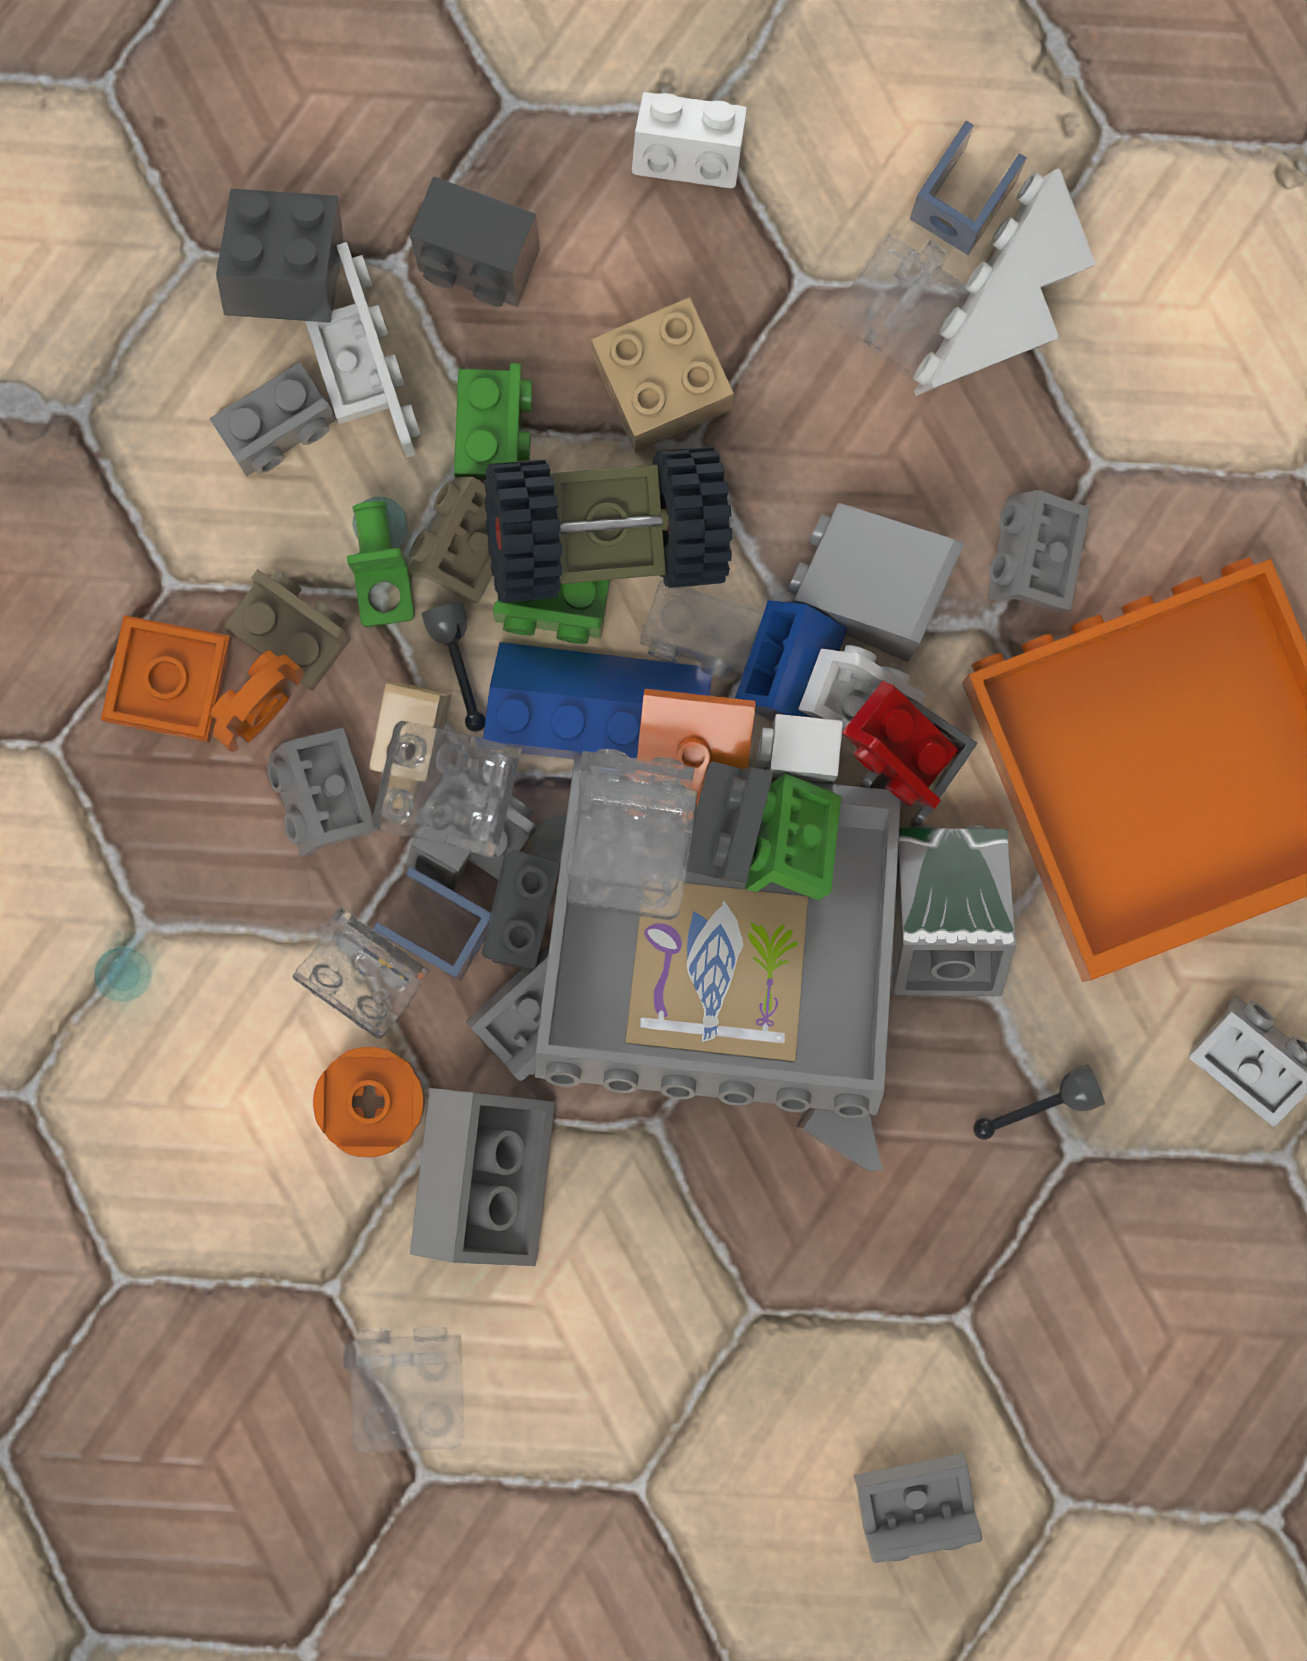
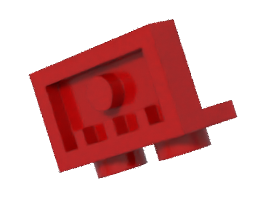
[842,681,958,810]

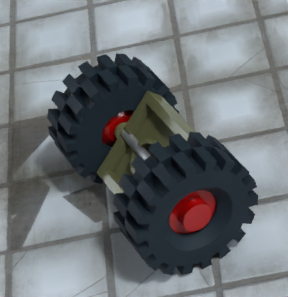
[485,447,732,603]

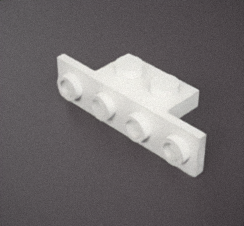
[305,242,421,458]

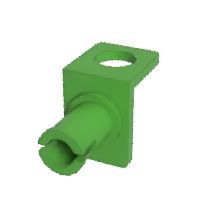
[347,501,414,627]

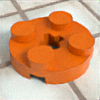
[210,650,304,752]
[313,1047,425,1158]

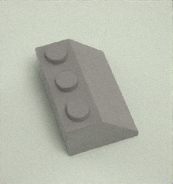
[410,1088,555,1266]

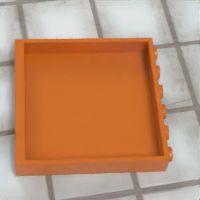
[962,557,1307,982]

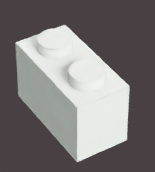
[756,714,843,784]

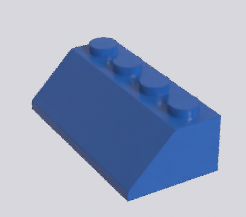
[483,642,713,762]

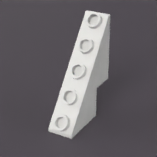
[913,168,1096,396]

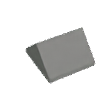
[797,1108,882,1172]

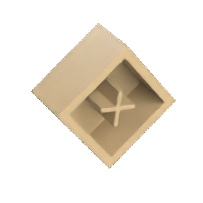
[591,297,734,452]

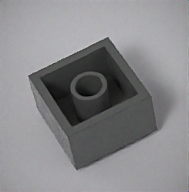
[410,176,540,307]
[216,188,343,323]

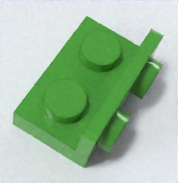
[454,363,533,479]
[493,580,610,644]
[745,773,841,901]

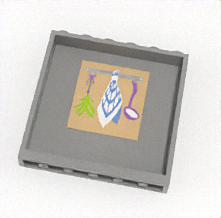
[535,756,901,1118]

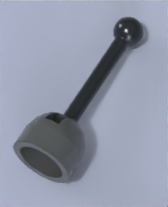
[421,601,486,732]
[973,1064,1105,1140]

